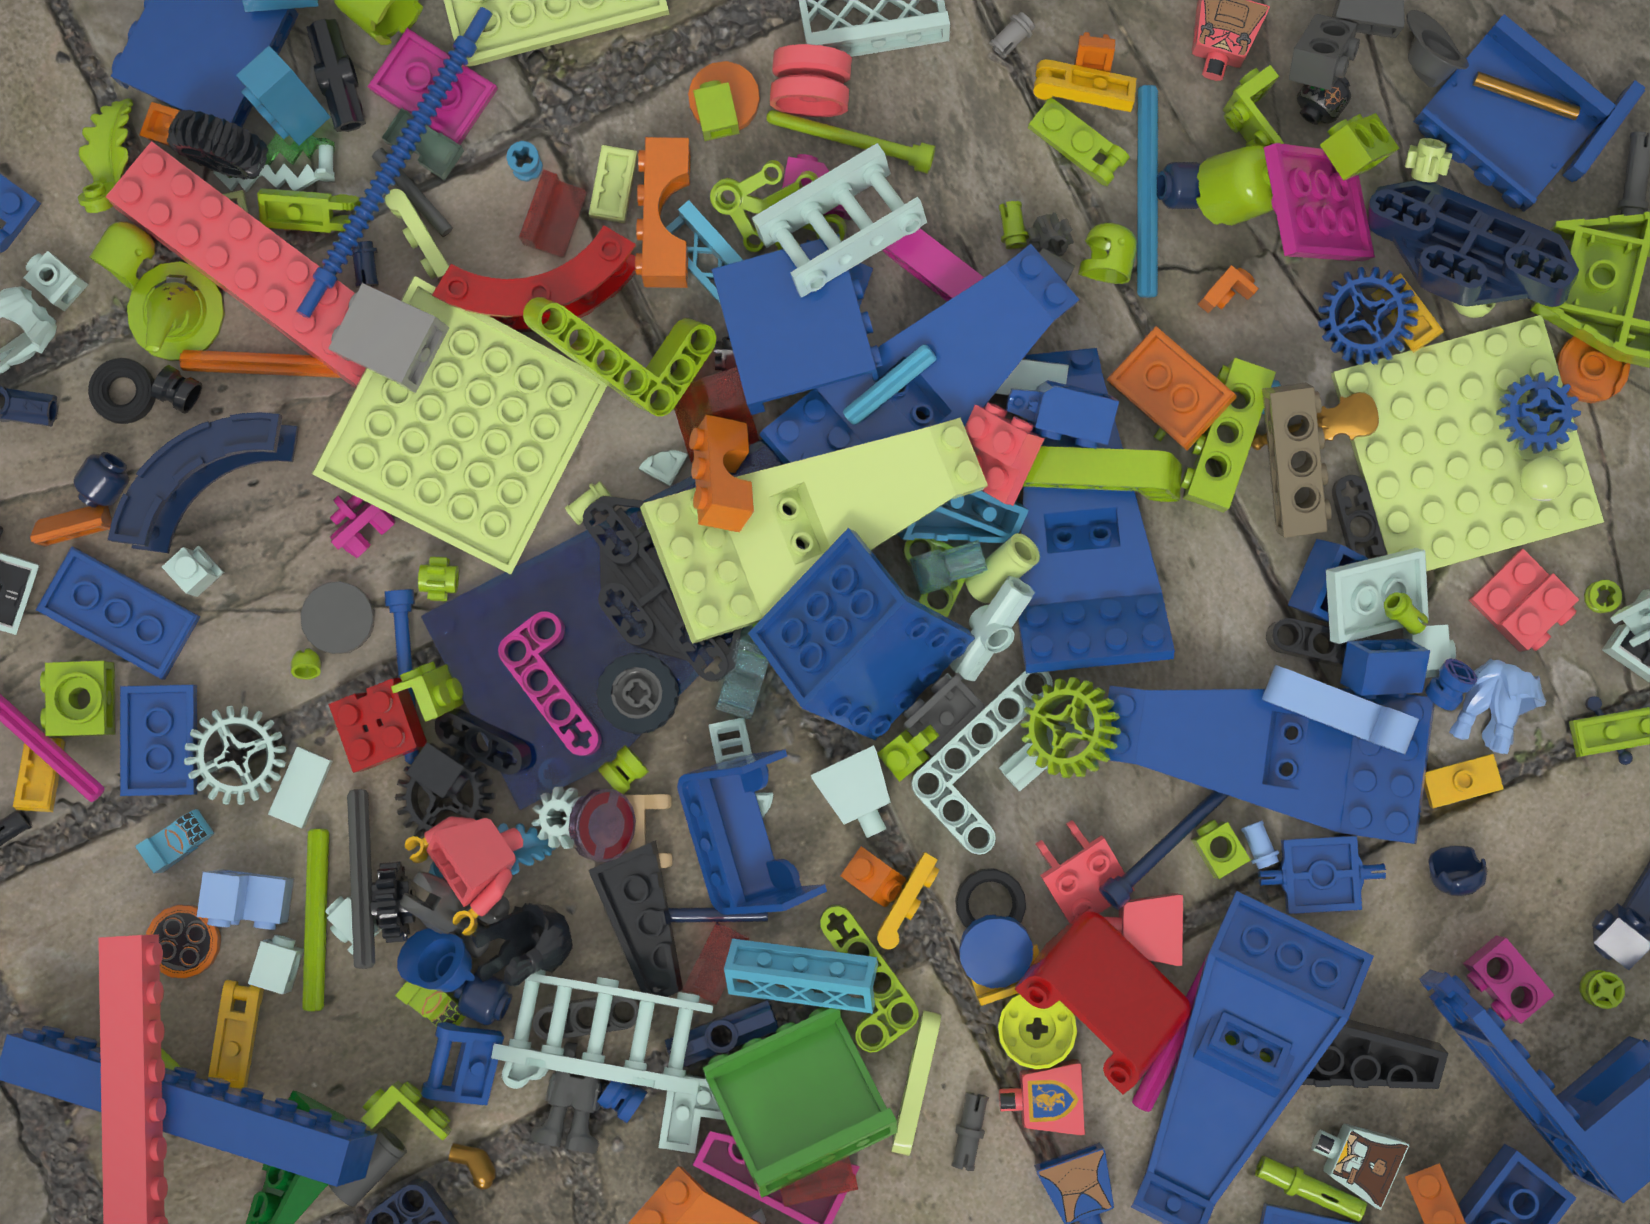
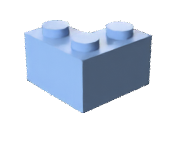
[197,869,294,930]

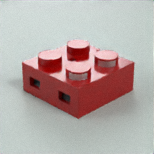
[328,678,427,773]

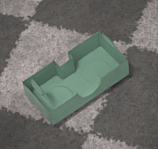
[382,108,464,181]

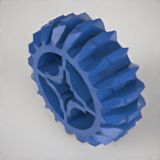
[1318,267,1419,365]

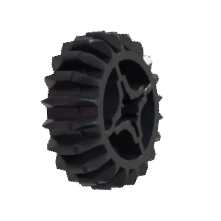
[167,110,269,180]
[395,747,496,838]

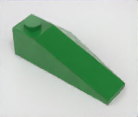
[246,1090,347,1224]

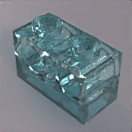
[716,638,769,720]

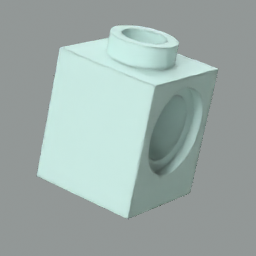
[248,935,304,994]

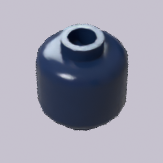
[1157,162,1200,209]
[73,452,129,508]
[454,971,512,1025]

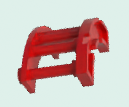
[432,226,636,332]

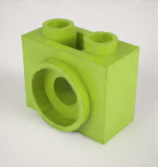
[40,661,115,737]

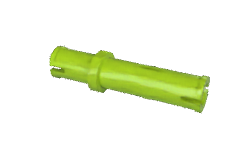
[1255,1156,1367,1222]

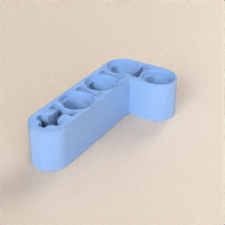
[1262,665,1419,754]

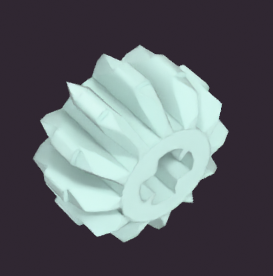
[531,787,596,849]

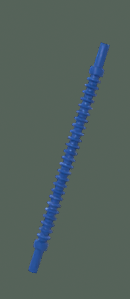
[296,7,492,319]

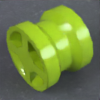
[1579,970,1625,1009]

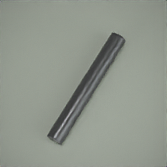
[372,148,453,237]

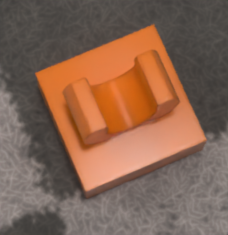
[1074,32,1115,72]

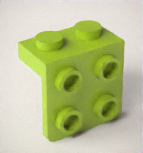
[1223,65,1284,147]
[361,1081,452,1140]

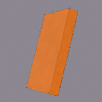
[1106,326,1237,451]

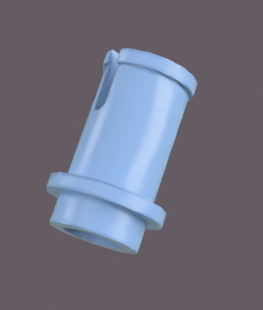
[1241,820,1279,869]

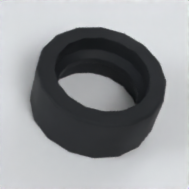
[955,868,1026,928]

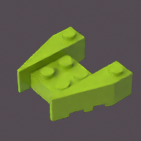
[1530,212,1650,368]

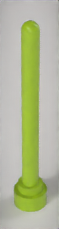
[766,110,936,174]

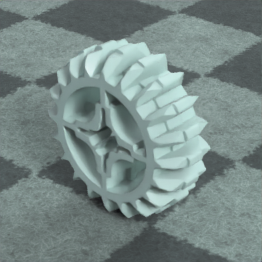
[184,706,286,805]

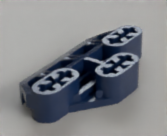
[1368,180,1579,307]

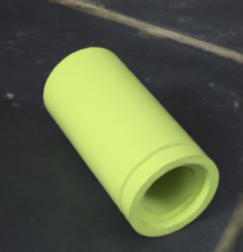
[965,533,1040,603]

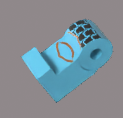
[135,809,214,873]

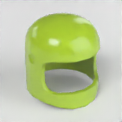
[89,221,156,290]
[1078,223,1137,284]

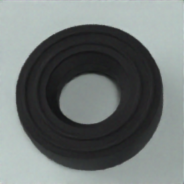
[88,358,156,424]

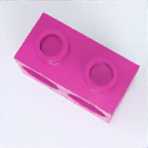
[1463,935,1555,1024]

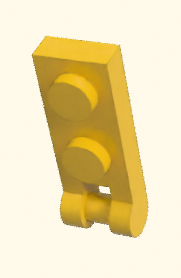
[1033,59,1137,112]
[877,852,940,949]
[208,980,264,1089]

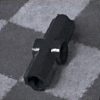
[306,19,366,132]

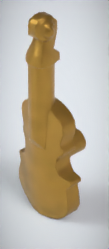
[1251,392,1379,451]

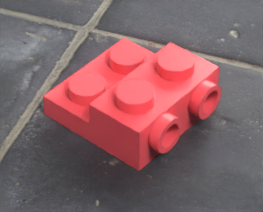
[965,402,1045,506]
[1469,549,1579,652]

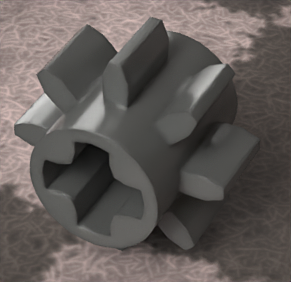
[1027,212,1074,256]

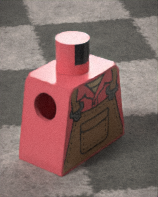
[1192,0,1270,81]

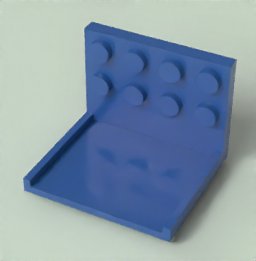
[748,528,975,740]

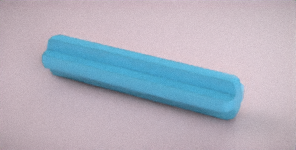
[843,345,937,425]

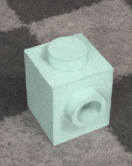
[1403,625,1456,678]

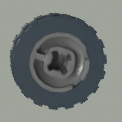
[596,652,679,734]

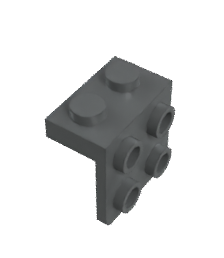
[903,672,986,757]

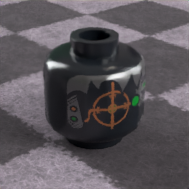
[1297,77,1351,125]

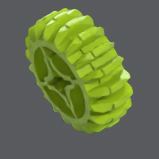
[1020,677,1121,779]

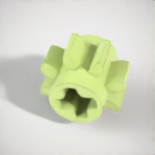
[1405,138,1452,182]

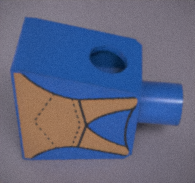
[1034,1142,1114,1224]

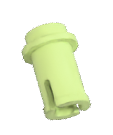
[565,481,612,525]

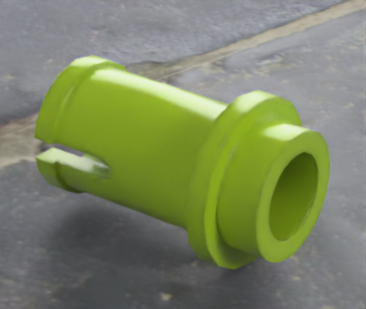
[999,201,1030,250]
[1384,592,1428,635]

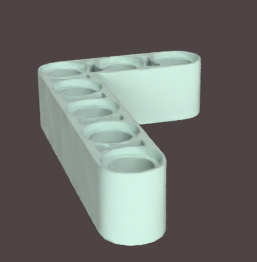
[911,671,1053,855]

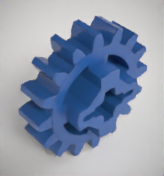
[1496,372,1581,454]

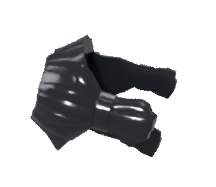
[472,903,573,987]

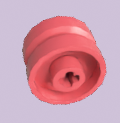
[770,44,852,117]

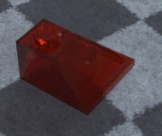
[674,367,760,464]

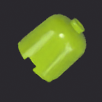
[334,0,423,45]
[1196,145,1274,226]

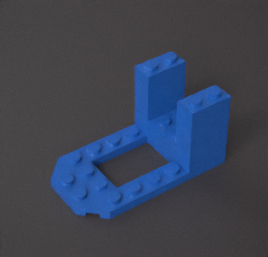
[1419,969,1650,1203]

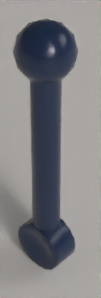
[1585,696,1633,765]

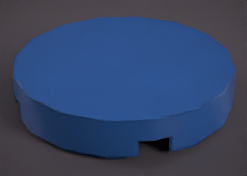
[959,914,1033,988]

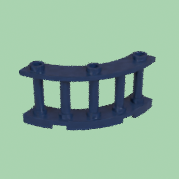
[107,412,299,554]

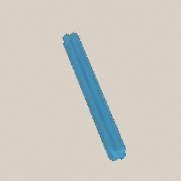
[1137,85,1158,298]

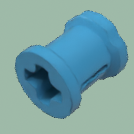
[506,141,543,182]

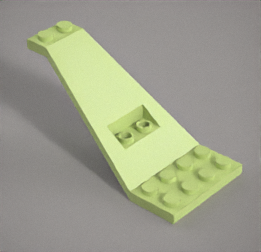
[640,417,988,644]

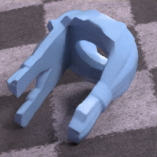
[1449,658,1546,754]

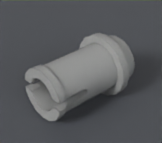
[989,12,1035,59]

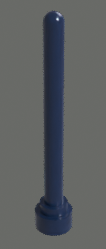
[1099,790,1229,910]

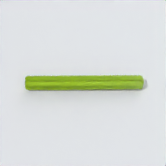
[302,829,329,1012]

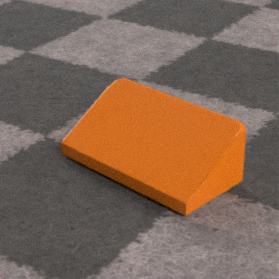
[30,505,112,546]

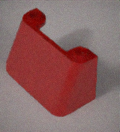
[1014,911,1191,1095]

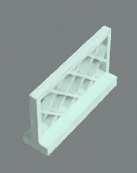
[798,0,950,57]

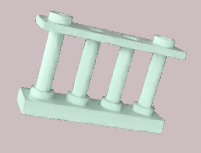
[752,143,927,298]

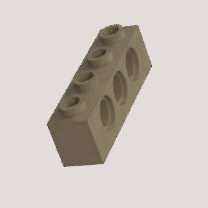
[1262,382,1332,538]

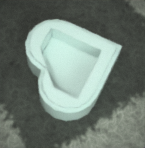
[502,1048,549,1089]

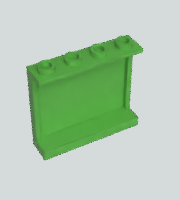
[703,1007,898,1198]

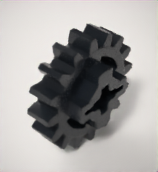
[370,861,416,943]

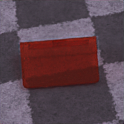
[519,169,587,258]
[682,922,750,1005]
[779,1156,858,1207]

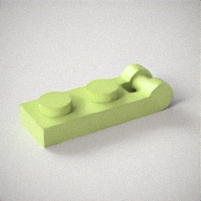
[385,189,449,281]

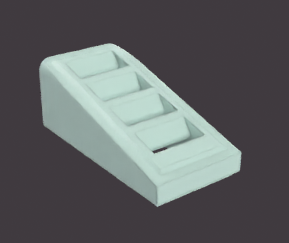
[708,717,752,764]

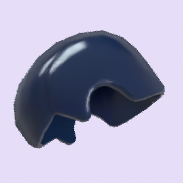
[1428,846,1488,896]

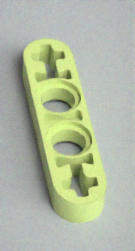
[891,1010,941,1156]

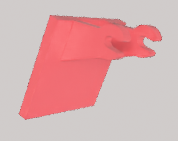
[1035,820,1135,923]

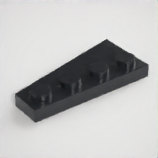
[588,840,683,997]

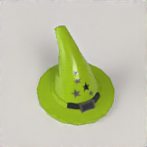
[127,261,225,361]

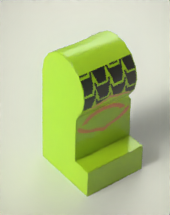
[395,982,466,1027]

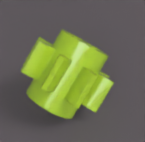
[418,557,459,601]

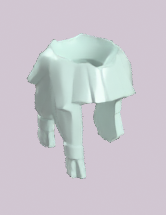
[0,286,57,374]

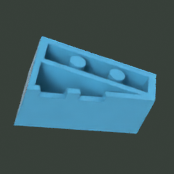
[236,46,330,145]
[897,490,1029,543]

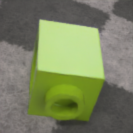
[693,80,740,141]
[1191,819,1251,879]

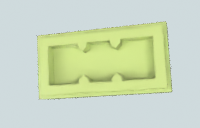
[589,145,638,223]

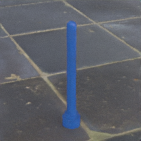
[384,589,419,765]

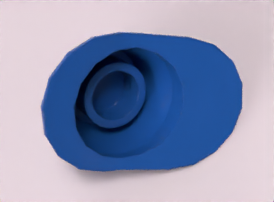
[397,928,475,992]

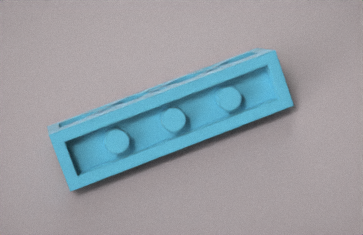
[666,200,743,305]
[724,939,878,1014]

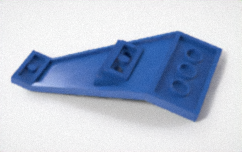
[759,244,1080,464]
[1017,348,1175,674]
[1105,686,1435,844]
[1131,891,1374,1224]

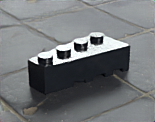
[1302,1019,1448,1089]

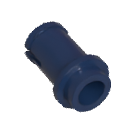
[352,241,379,288]

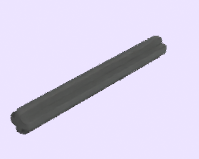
[347,789,375,969]

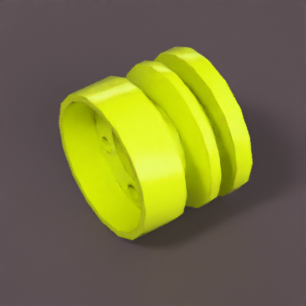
[998,994,1077,1069]

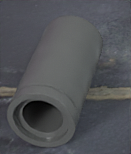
[328,1126,407,1207]

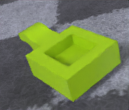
[877,724,939,782]

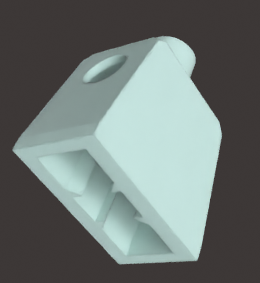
[811,745,891,838]

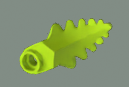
[78,98,133,213]

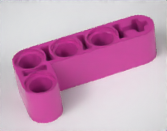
[882,228,984,302]
[498,611,602,756]

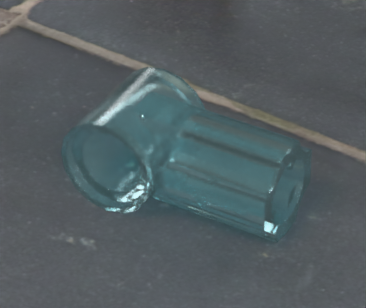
[909,540,988,595]

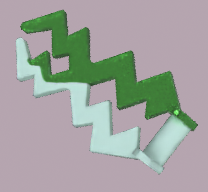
[213,133,335,192]

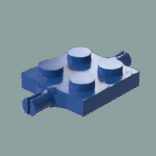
[1258,836,1386,914]

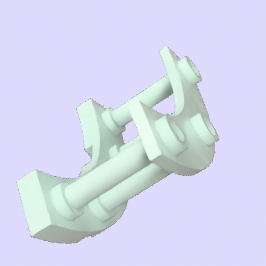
[491,969,713,1096]

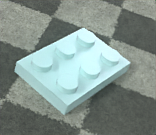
[1326,548,1429,644]

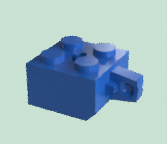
[1006,380,1119,449]

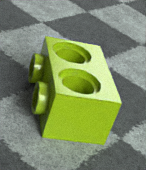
[1320,113,1400,181]

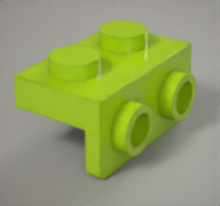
[391,661,464,722]

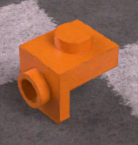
[840,846,906,907]

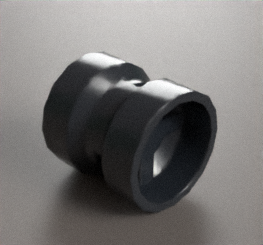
[151,365,202,414]

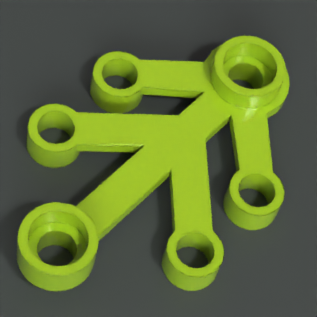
[710,160,847,252]

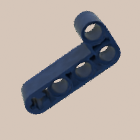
[365,1179,459,1224]

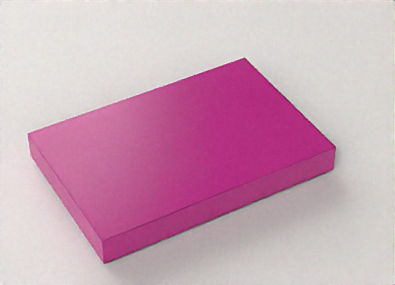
[367,28,498,145]

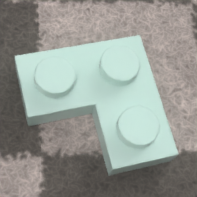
[658,1074,724,1154]

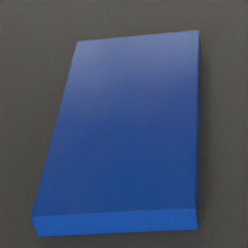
[36,547,201,680]

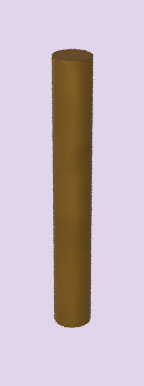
[1472,71,1581,120]

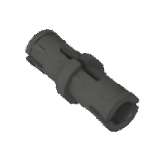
[951,1092,989,1171]

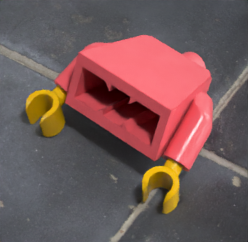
[404,816,523,935]

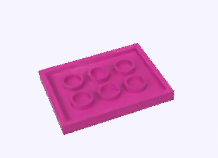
[1263,143,1375,261]

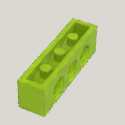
[1181,358,1276,513]

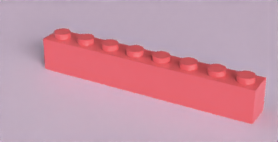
[98,934,168,1224]

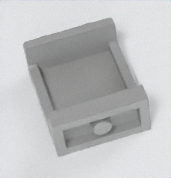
[328,283,449,393]

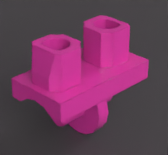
[329,495,396,558]

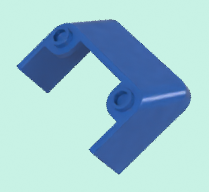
[677,749,827,915]

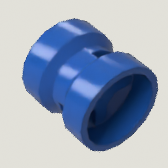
[1425,658,1477,711]
[597,1081,648,1123]

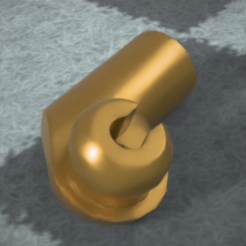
[448,1143,496,1190]

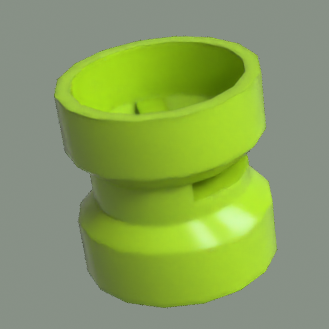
[598,745,649,796]

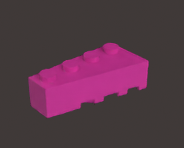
[692,1130,860,1224]

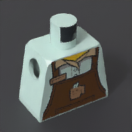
[1311,1123,1409,1210]

